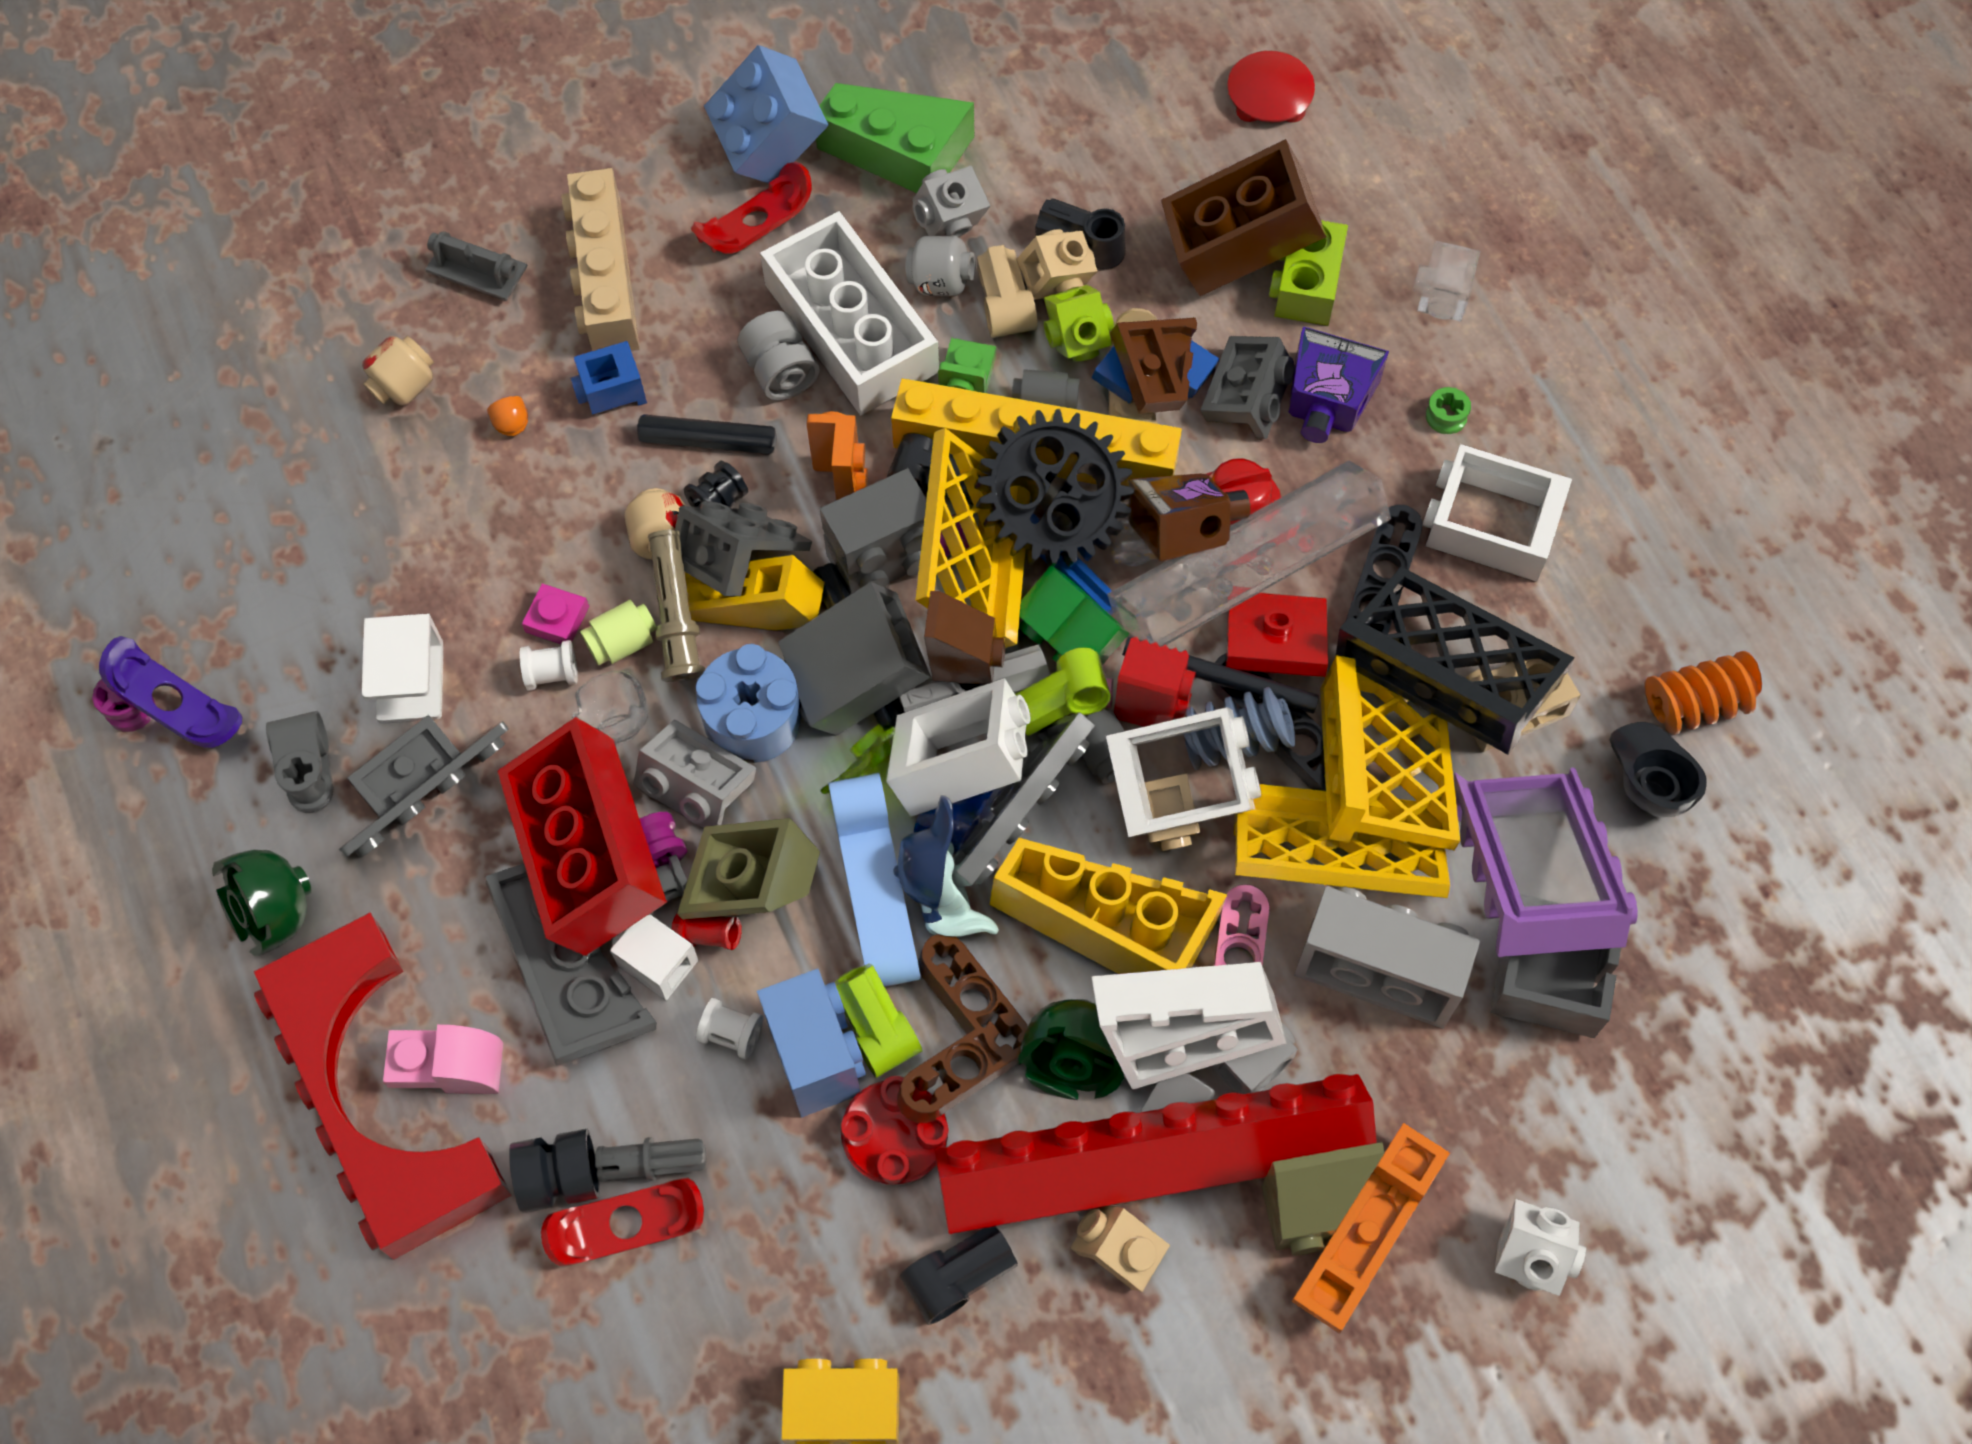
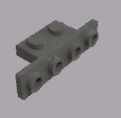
[338,714,509,858]

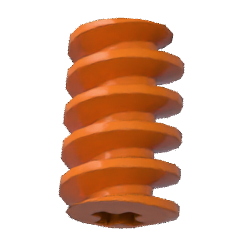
[1644,651,1762,735]

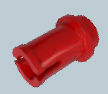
[671,912,742,950]

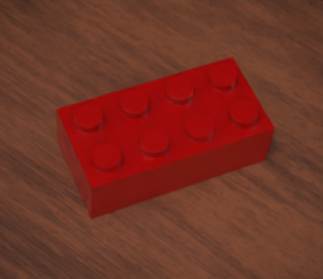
[497,717,667,956]

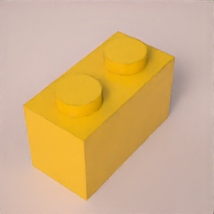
[781,1359,899,1444]

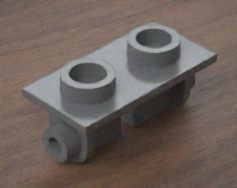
[425,231,528,301]

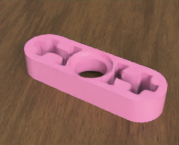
[1214,885,1269,966]

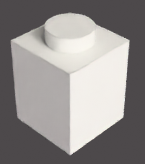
[610,914,699,1001]

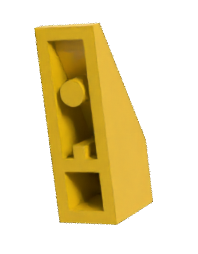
[685,555,825,630]

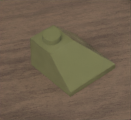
[677,818,820,919]
[1261,1142,1385,1256]

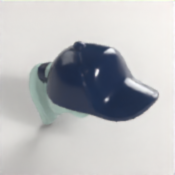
[893,795,999,937]

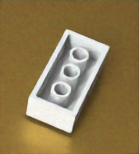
[760,211,939,416]

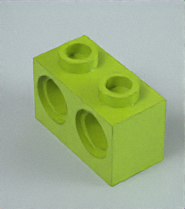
[1269,220,1348,326]

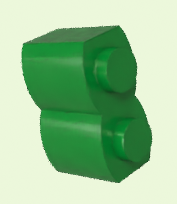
[1019,565,1130,665]

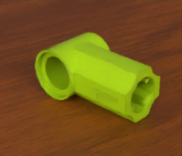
[1015,648,1111,736]
[834,963,923,1078]

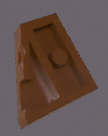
[1110,317,1197,414]

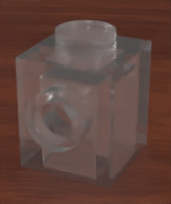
[1413,241,1480,322]

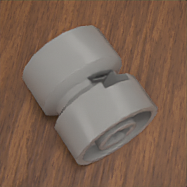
[737,311,820,400]

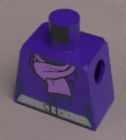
[1288,326,1389,443]

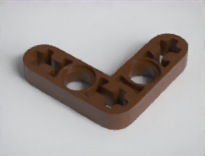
[897,934,1028,1123]

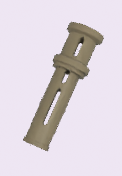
[648,530,705,682]

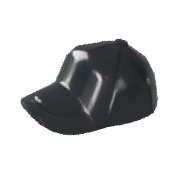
[1609,722,1707,818]

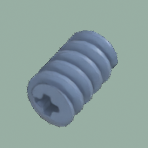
[1184,687,1295,770]

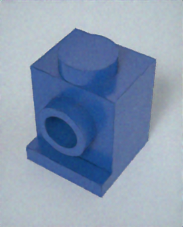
[570,341,647,415]

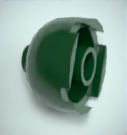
[212,849,312,956]
[1018,999,1124,1100]

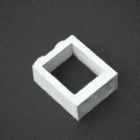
[1422,444,1572,582]
[887,678,1030,817]
[1106,707,1261,837]

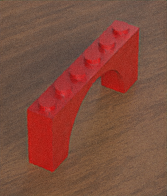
[254,912,512,1260]

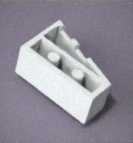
[1091,962,1286,1090]

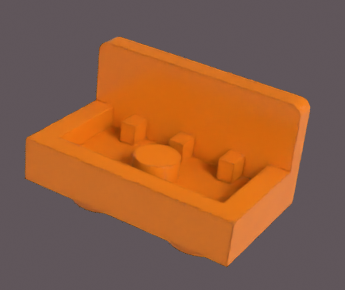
[806,411,868,500]

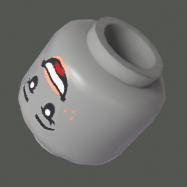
[905,236,976,296]

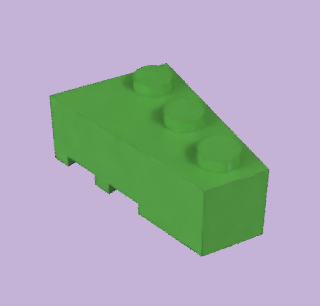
[816,83,975,193]

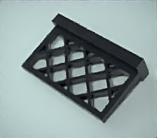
[1335,566,1575,755]

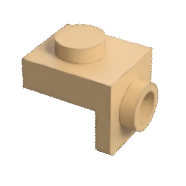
[1145,773,1200,851]
[1071,1205,1170,1292]

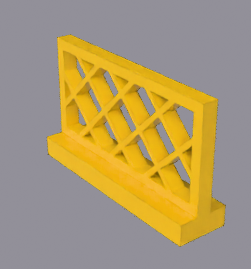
[915,428,1030,648]
[1320,655,1460,851]
[1233,784,1450,898]

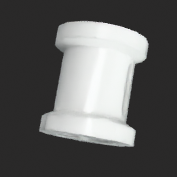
[520,640,578,691]
[696,998,764,1060]

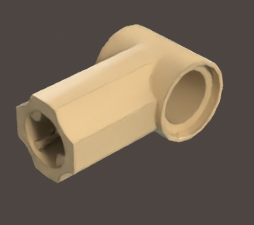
[977,245,1038,338]

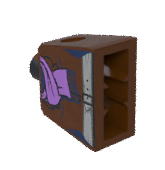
[1129,473,1250,561]

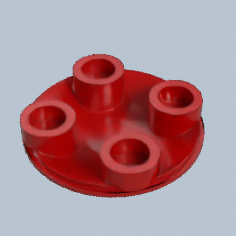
[1227,51,1315,123]
[841,1076,949,1185]

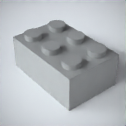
[1294,886,1481,1029]

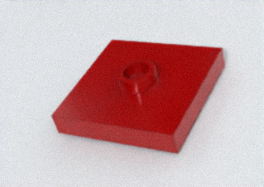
[1226,590,1328,677]

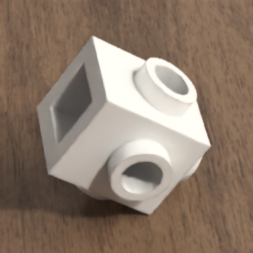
[1495,1199,1586,1296]

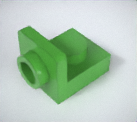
[938,338,996,393]

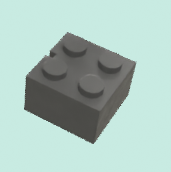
[820,468,927,595]
[1490,896,1621,1038]

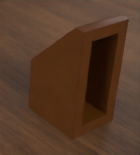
[924,591,1005,685]

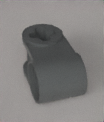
[266,710,333,813]

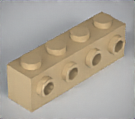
[561,168,640,351]

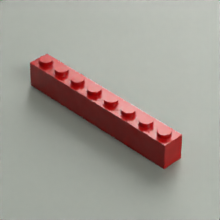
[934,1074,1377,1234]

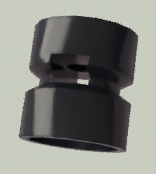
[509,1128,600,1214]

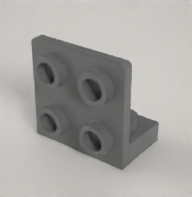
[675,501,812,596]

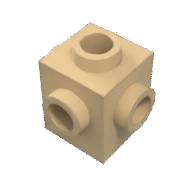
[1017,229,1098,299]

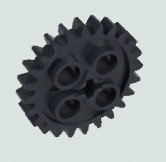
[974,409,1134,568]

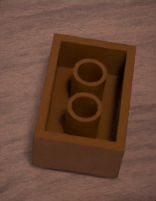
[1161,139,1326,297]

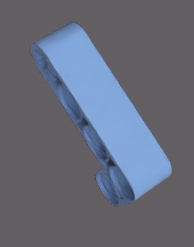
[828,773,921,987]

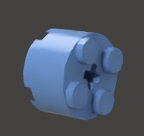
[696,644,801,762]

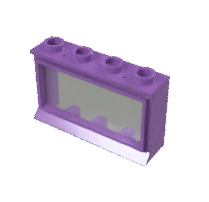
[1454,768,1638,957]

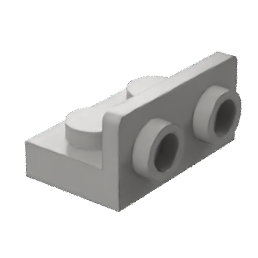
[634,719,756,828]

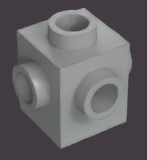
[912,165,990,237]

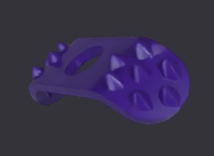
[99,636,243,748]

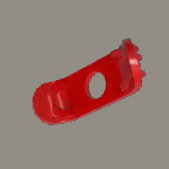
[690,162,812,254]
[541,1177,704,1266]

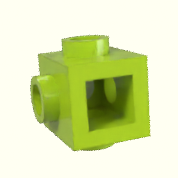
[1044,285,1114,361]

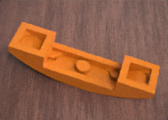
[1292,1123,1450,1334]

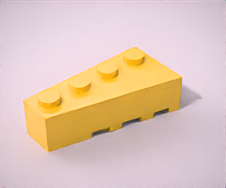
[989,838,1227,974]

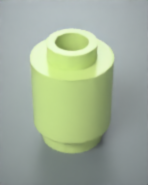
[580,600,657,666]

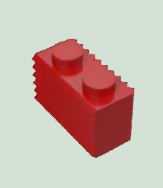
[1114,636,1196,727]

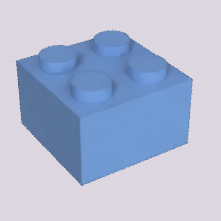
[704,45,828,183]
[757,969,866,1118]

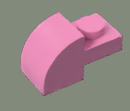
[383,1024,503,1094]

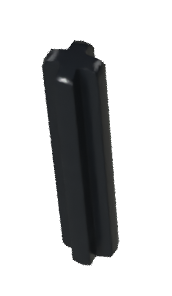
[637,414,777,454]

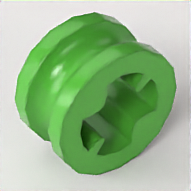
[1426,387,1471,435]

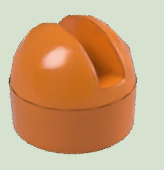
[487,396,528,436]

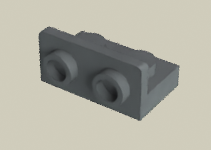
[1200,336,1295,439]

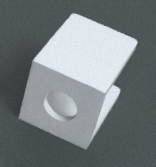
[362,614,443,724]

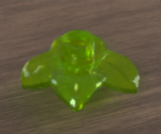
[820,724,896,794]

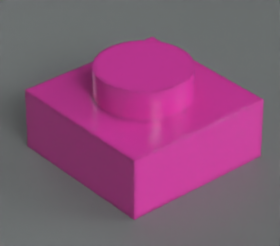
[522,583,589,644]

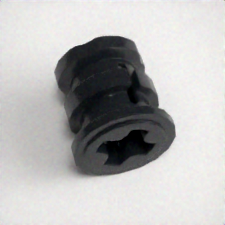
[683,460,748,508]

